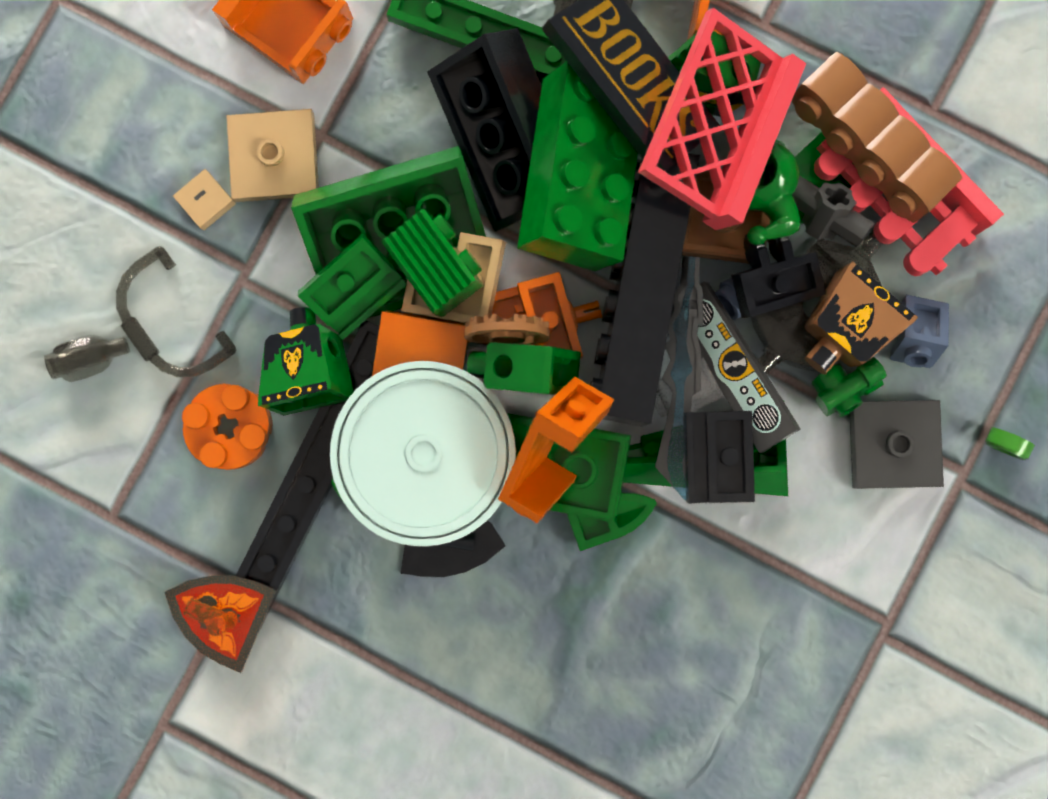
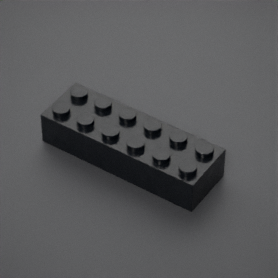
[590,153,700,427]

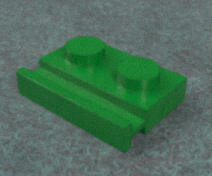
[297,234,407,340]

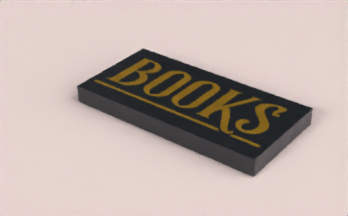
[541,0,720,171]

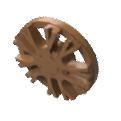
[464,314,550,345]

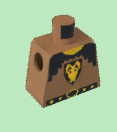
[804,262,918,374]

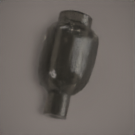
[44,335,130,382]

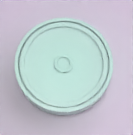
[330,361,516,546]

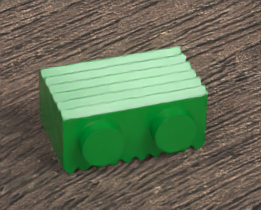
[382,209,484,318]

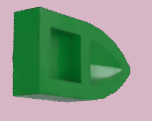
[567,493,657,551]

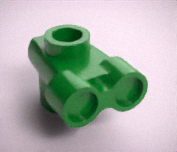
[811,357,887,417]

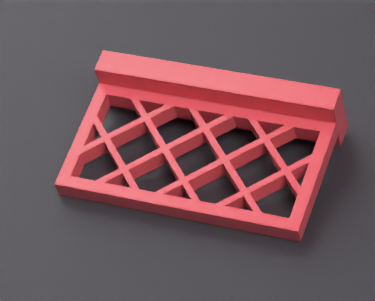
[638,8,806,230]

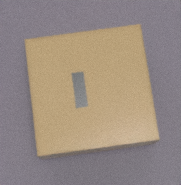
[173,169,236,231]

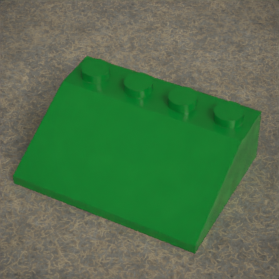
[291,146,486,318]

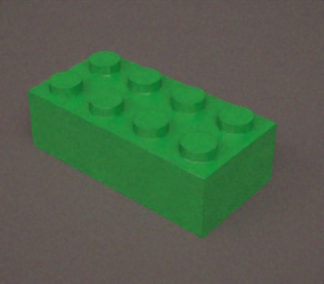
[517,61,638,271]

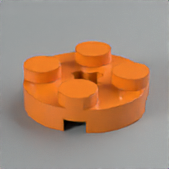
[182,383,273,470]

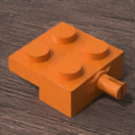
[492,272,602,360]

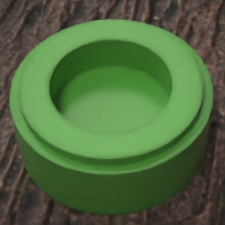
[985,427,1035,461]

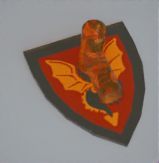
[165,575,276,673]

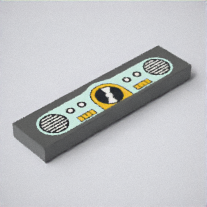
[672,281,801,453]

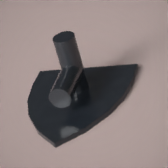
[401,520,506,577]

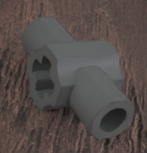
[792,176,875,248]

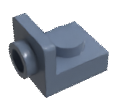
[890,294,949,368]

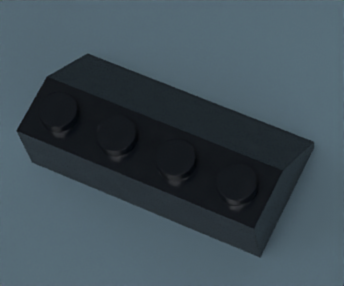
[427,28,542,232]

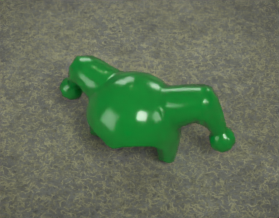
[747,140,801,245]

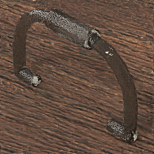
[116,246,236,378]

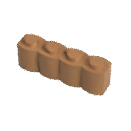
[791,52,963,223]

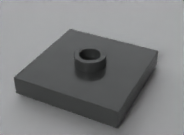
[850,400,944,489]

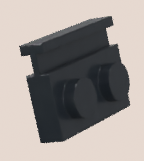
[684,411,755,503]

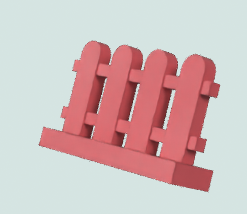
[814,87,1004,276]

